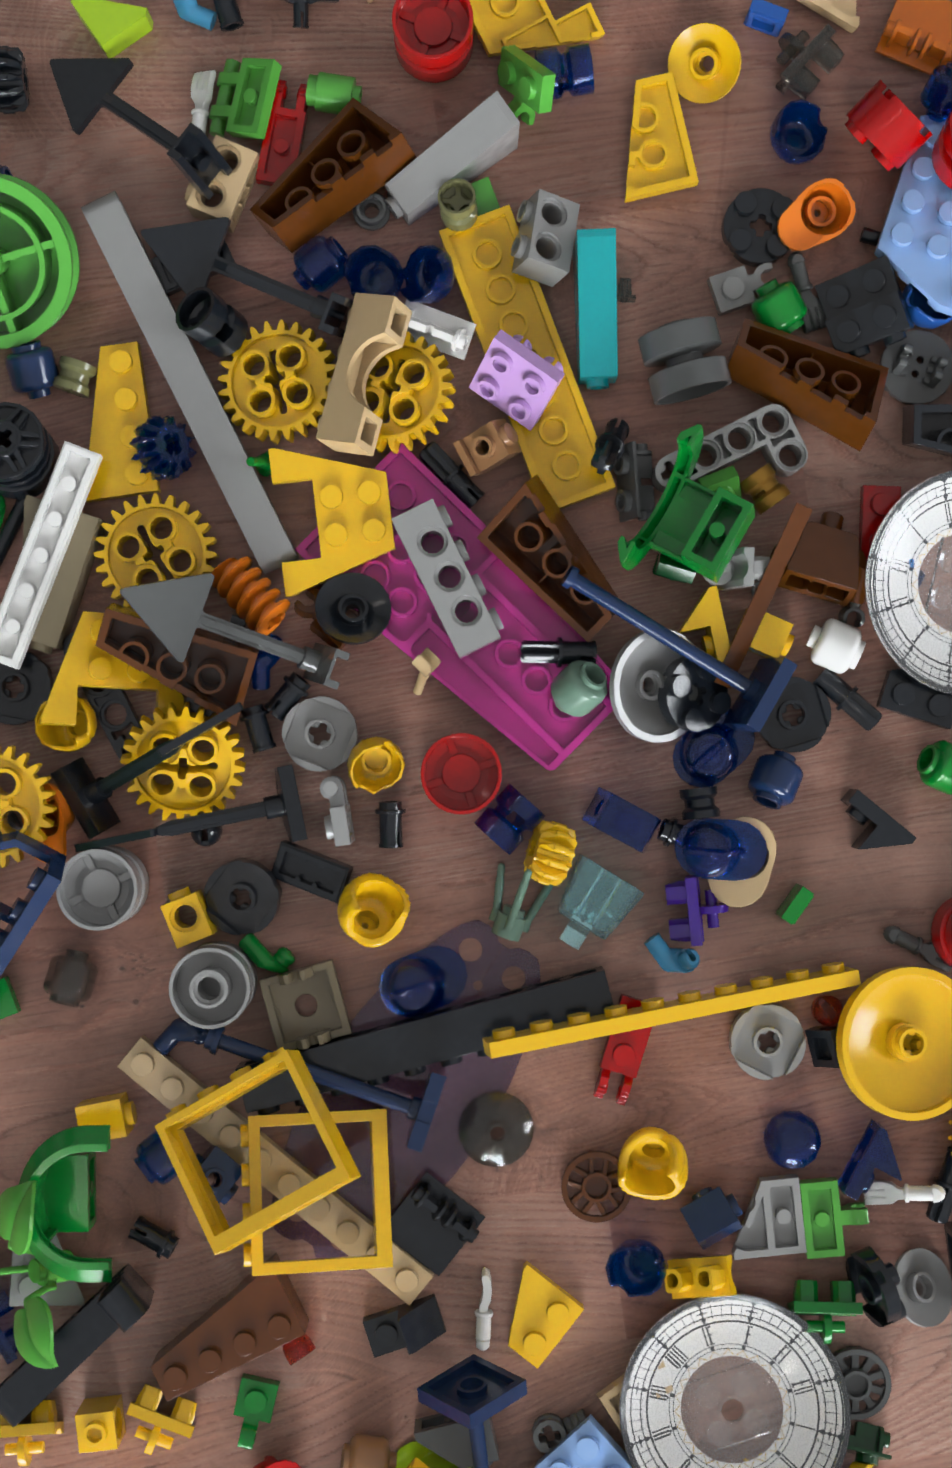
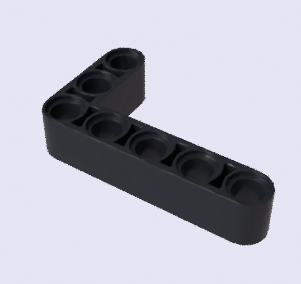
[0,1263,154,1427]

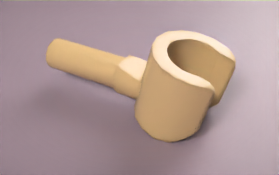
[412,647,441,695]

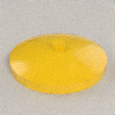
[836,966,952,1121]

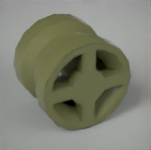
[52,356,97,398]

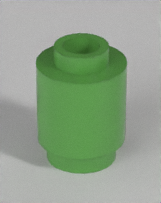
[306,72,362,114]

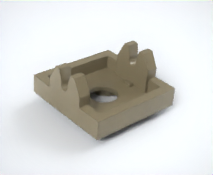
[259,959,353,1050]

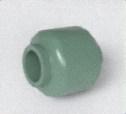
[551,660,607,717]

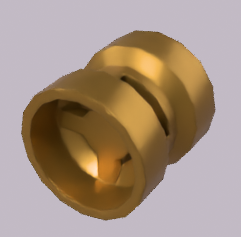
[740,463,791,515]

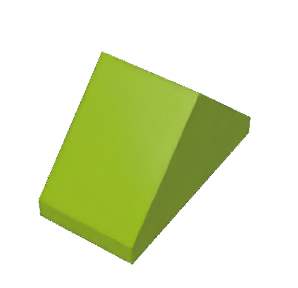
[71,0,154,58]

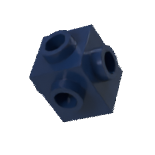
[185,1145,242,1205]

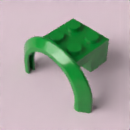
[617,424,755,583]
[19,1125,112,1283]

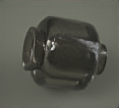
[43,949,98,1007]

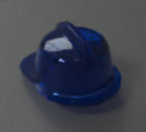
[673,708,755,788]
[675,818,767,881]
[379,946,467,1017]

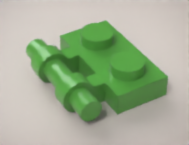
[209,58,282,139]

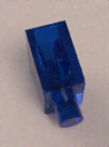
[581,787,662,853]

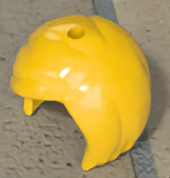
[337,872,411,948]
[617,1126,689,1200]

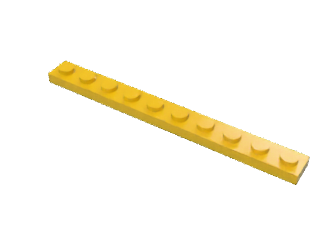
[482,962,861,1059]

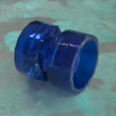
[534,43,594,99]
[474,783,545,855]

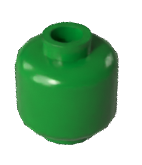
[751,278,807,333]
[917,740,952,795]

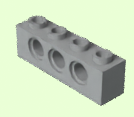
[391,499,504,659]

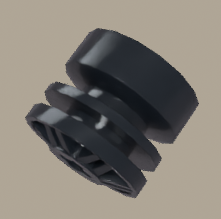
[0,402,60,500]

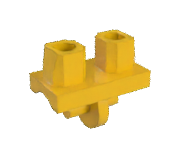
[663,1255,737,1299]
[126,1384,197,1455]
[0,1400,64,1466]

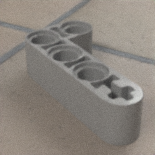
[651,404,808,493]

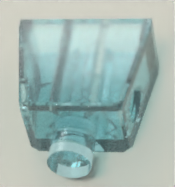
[557,853,645,950]

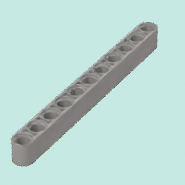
[81,191,299,575]

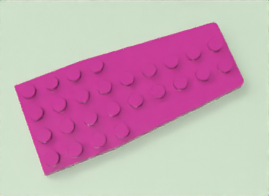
[295,444,613,771]

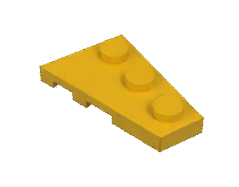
[624,72,699,203]

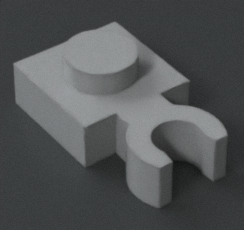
[707,263,773,316]

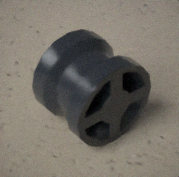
[679,786,720,820]

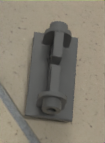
[613,441,655,522]

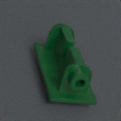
[817,1419,892,1466]

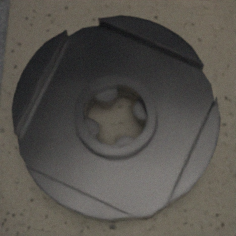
[721,188,793,267]
[0,651,54,725]
[658,657,731,732]
[758,677,831,752]
[204,858,282,935]
[846,1246,907,1327]

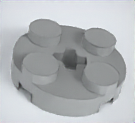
[282,696,358,772]
[729,1003,806,1080]

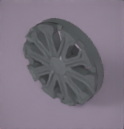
[832,1346,892,1420]

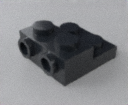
[815,255,915,358]

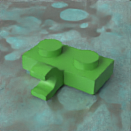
[497,45,556,125]
[799,1177,869,1259]

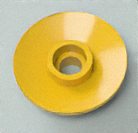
[668,23,741,103]

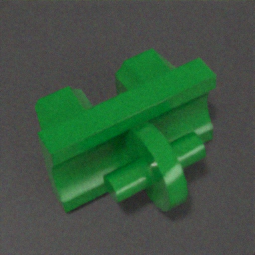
[787,1280,863,1344]

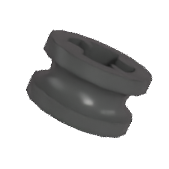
[532,1413,566,1454]

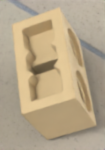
[185,135,260,233]

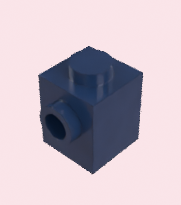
[680,1187,743,1250]

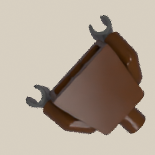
[751,511,867,628]

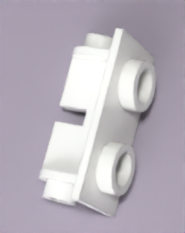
[405,298,477,360]

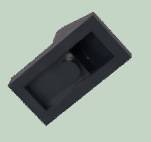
[841,789,916,849]
[363,1294,446,1358]

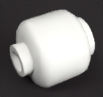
[806,618,866,674]

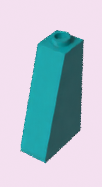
[573,228,618,390]

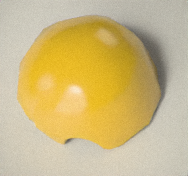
[34,696,97,752]
[347,736,405,794]

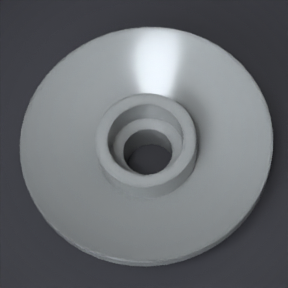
[894,1248,952,1327]

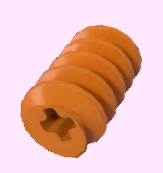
[212,556,290,636]

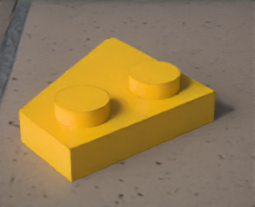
[508,1261,584,1369]

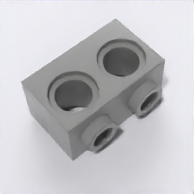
[511,189,580,287]

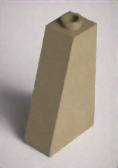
[23,495,106,654]

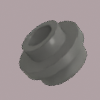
[353,192,391,231]

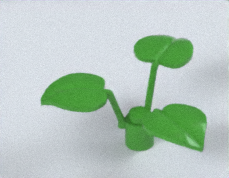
[0,1180,73,1369]

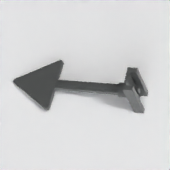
[120,573,350,690]

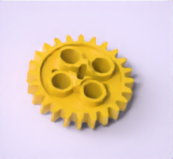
[217,320,336,445]
[366,331,456,454]
[94,493,219,608]
[120,701,246,821]
[0,745,57,868]

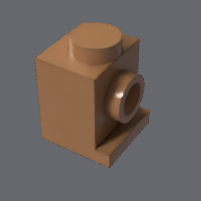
[453,418,522,477]

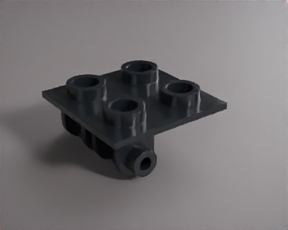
[391,1171,485,1276]

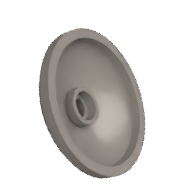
[609,630,698,743]

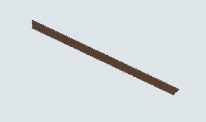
[714,503,813,689]

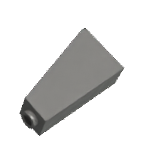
[384,91,520,226]

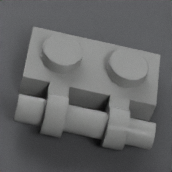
[320,776,356,847]

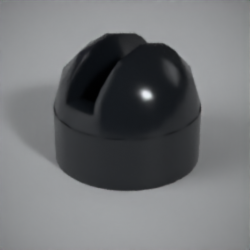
[191,826,222,846]

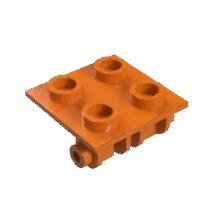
[875,0,952,81]

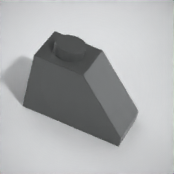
[414,1413,499,1468]

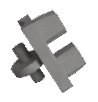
[703,547,770,591]

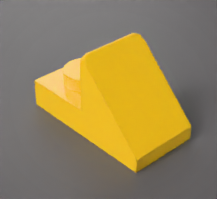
[677,586,730,663]

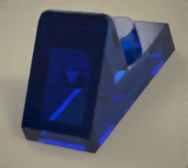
[838,1119,902,1201]

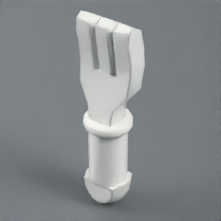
[191,70,216,135]
[862,1180,946,1205]
[475,1267,493,1351]

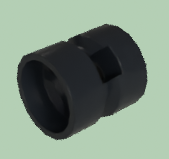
[176,287,248,357]

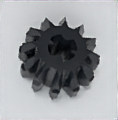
[0,46,30,114]

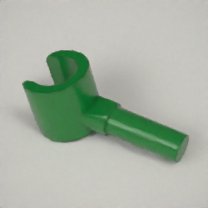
[246,451,271,477]

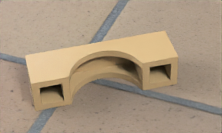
[316,293,412,456]

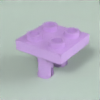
[468,329,565,431]

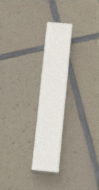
[0,441,103,670]

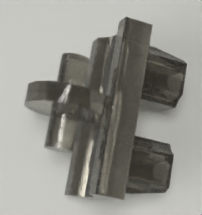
[775,24,845,100]

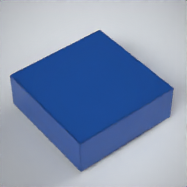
[744,0,789,37]

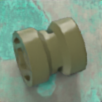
[438,178,478,231]

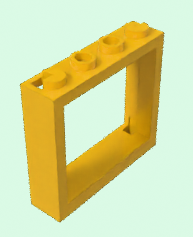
[155,1047,361,1255]
[240,1109,393,1276]

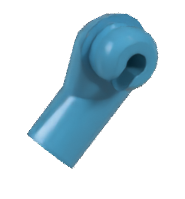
[173,0,217,31]
[644,933,700,973]

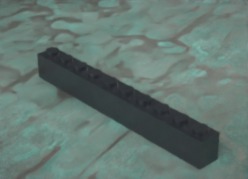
[235,966,614,1115]

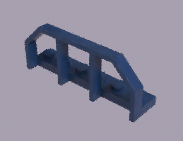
[0,831,66,976]

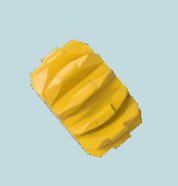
[523,820,577,886]

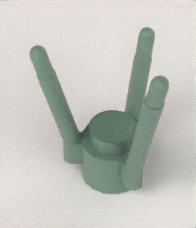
[489,863,553,942]

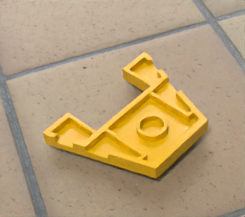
[469,0,605,57]
[268,448,395,598]
[39,611,185,726]

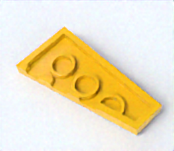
[86,341,161,503]

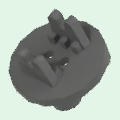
[879,329,952,405]

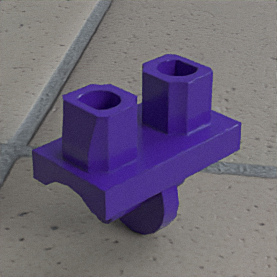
[665,874,729,946]

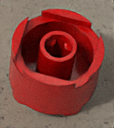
[845,79,933,171]

